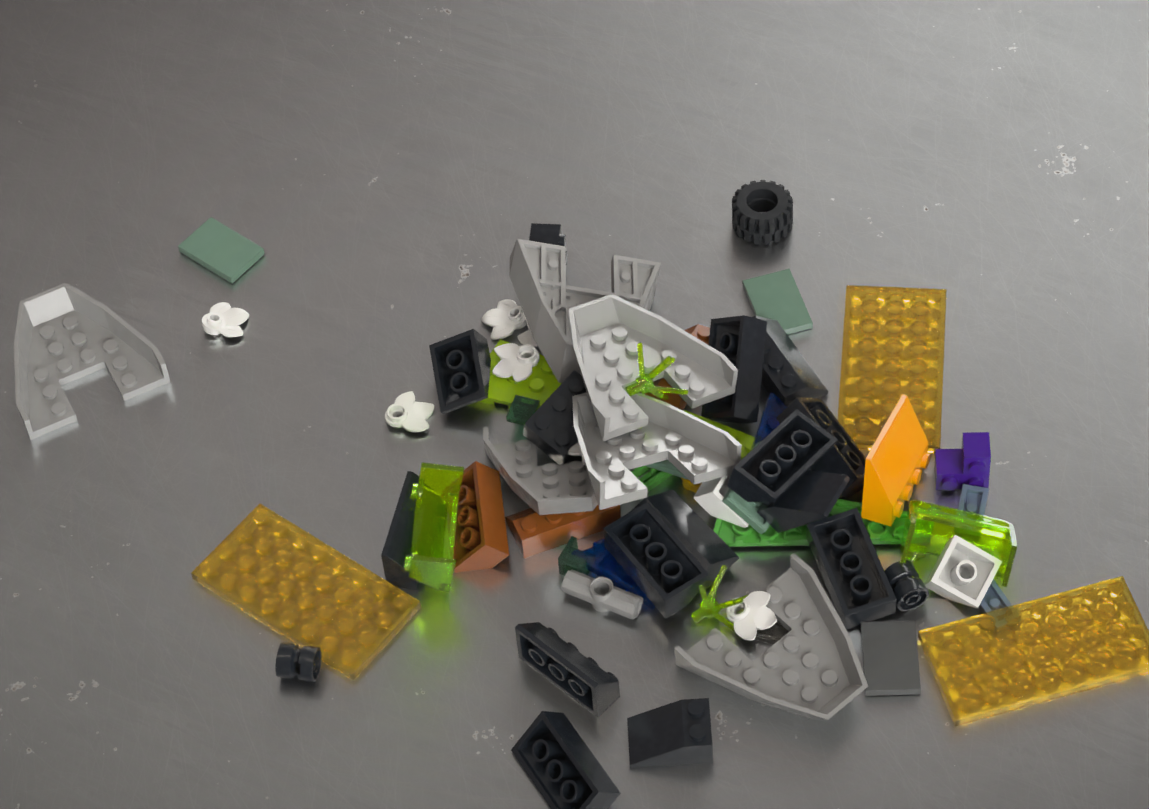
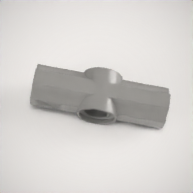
[561,569,643,620]

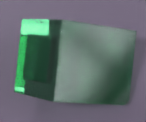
[506,395,540,425]
[558,536,596,576]

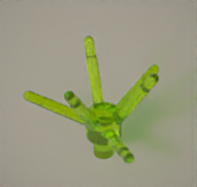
[625,342,688,400]
[691,565,749,632]

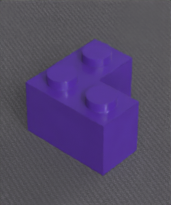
[934,432,991,491]

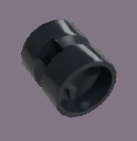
[884,560,929,611]
[275,642,322,682]

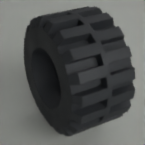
[732,180,793,245]

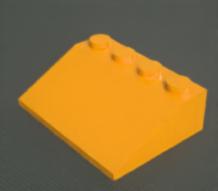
[861,395,931,527]

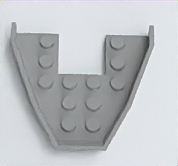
[510,239,661,383]
[13,283,170,440]
[568,294,738,442]
[572,390,742,510]
[483,427,598,515]
[674,553,868,720]

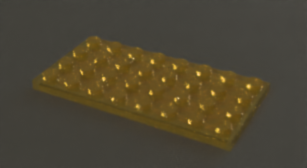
[838,285,947,453]
[191,503,421,680]
[918,576,1149,727]

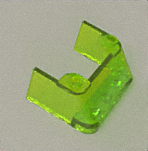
[404,462,464,592]
[900,500,1017,587]

